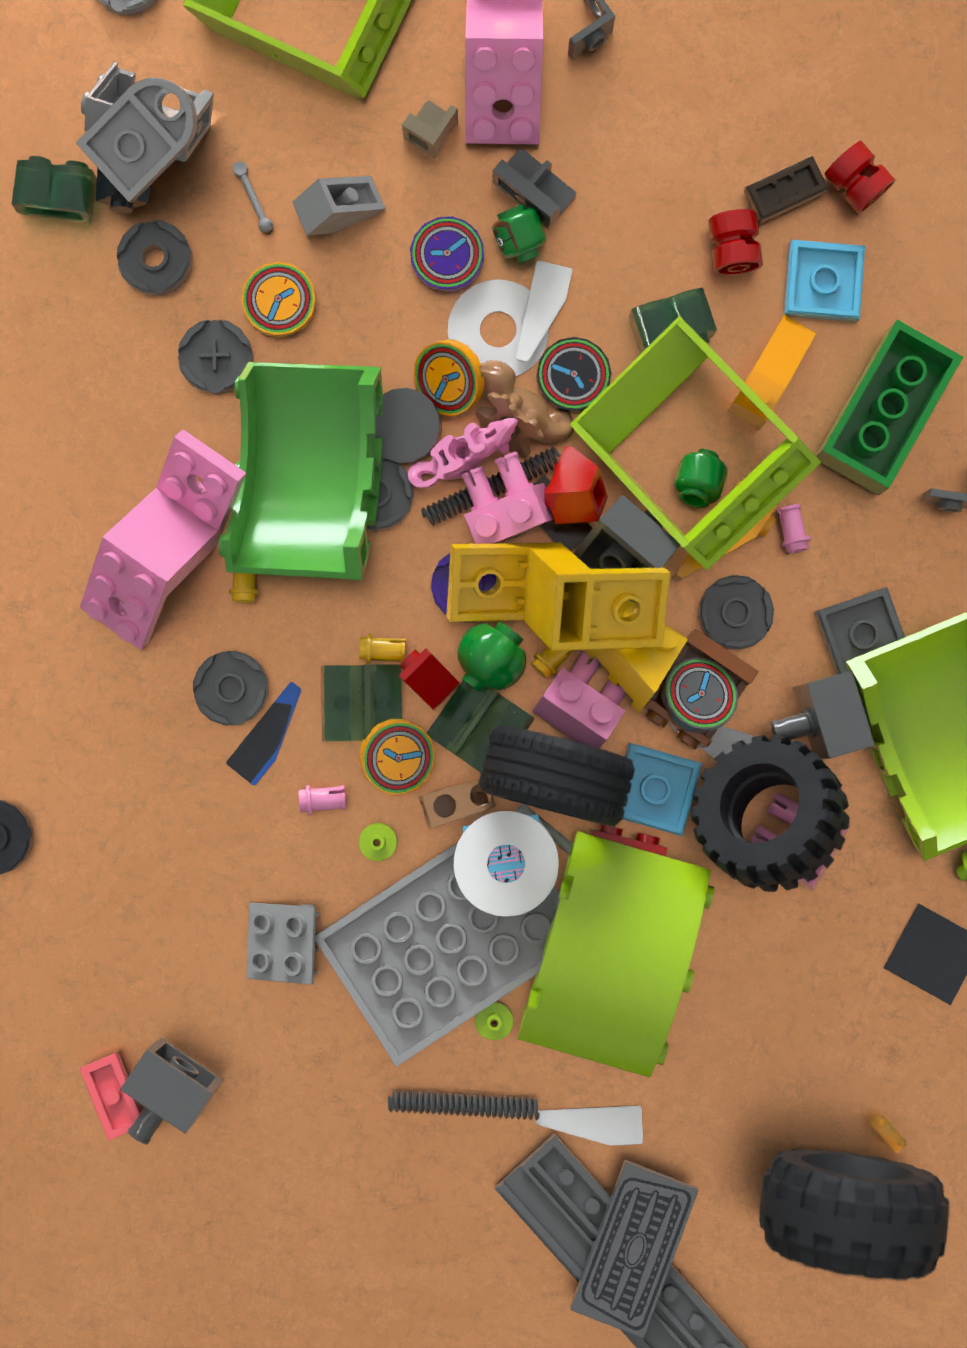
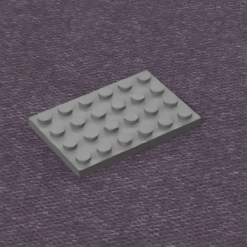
[315,842,560,1067]

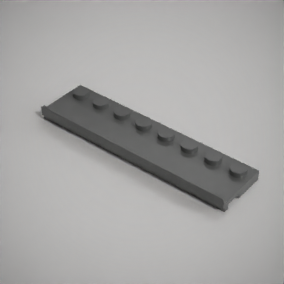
[495,1133,747,1348]

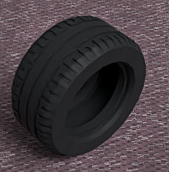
[479,725,635,827]

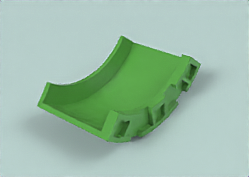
[218,362,383,580]

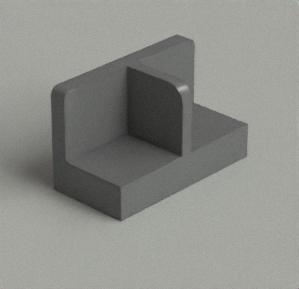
[492,148,576,229]

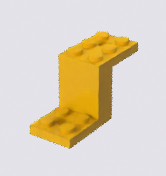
[446,542,670,651]

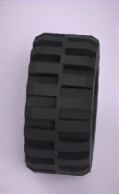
[691,735,850,892]

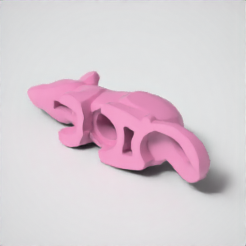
[408,418,518,489]

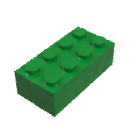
[815,319,963,495]

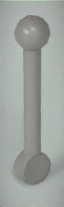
[233,161,273,233]

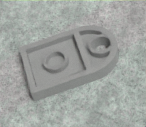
[76,78,197,202]

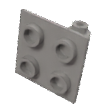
[247,902,319,985]

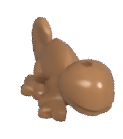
[475,360,574,458]

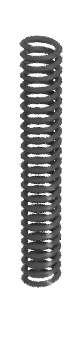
[421,447,561,526]
[388,1089,540,1121]

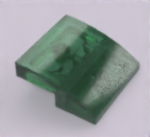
[321,664,402,741]
[427,680,535,773]

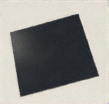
[884,903,967,1005]

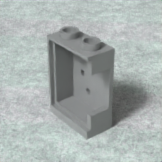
[81,62,214,162]

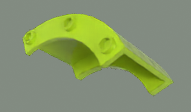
[846,612,967,861]
[517,831,714,1078]

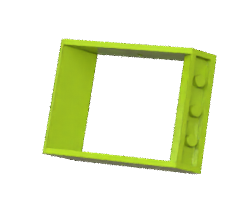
[183,0,412,98]
[570,316,821,570]

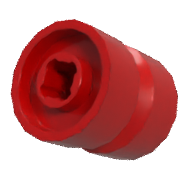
[824,140,896,214]
[708,209,763,276]

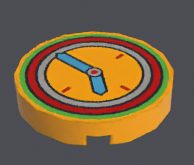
[241,262,317,338]
[413,339,485,416]
[359,719,435,795]

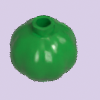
[457,621,526,692]

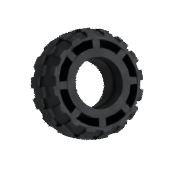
[759,1149,949,1281]

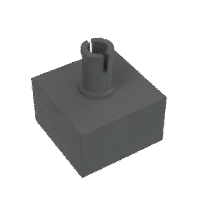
[573,494,680,602]
[770,670,875,759]
[120,1038,223,1144]

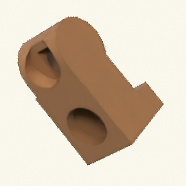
[419,780,496,829]

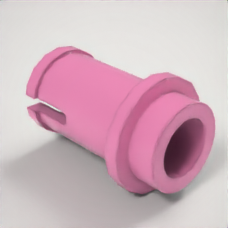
[776,504,811,554]
[299,785,346,815]

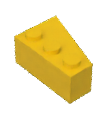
[584,600,688,713]

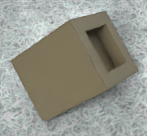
[402,101,458,158]

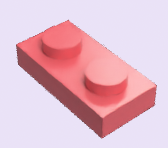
[80,1052,142,1140]

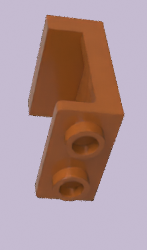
[643,629,759,750]

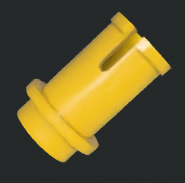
[229,573,259,603]
[359,633,405,664]
[531,647,574,679]

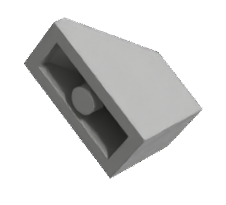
[292,176,386,236]

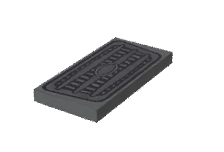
[570,1160,698,1339]

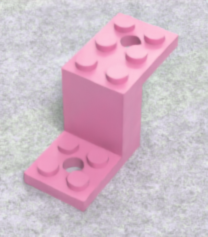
[465,0,543,144]
[80,429,246,650]

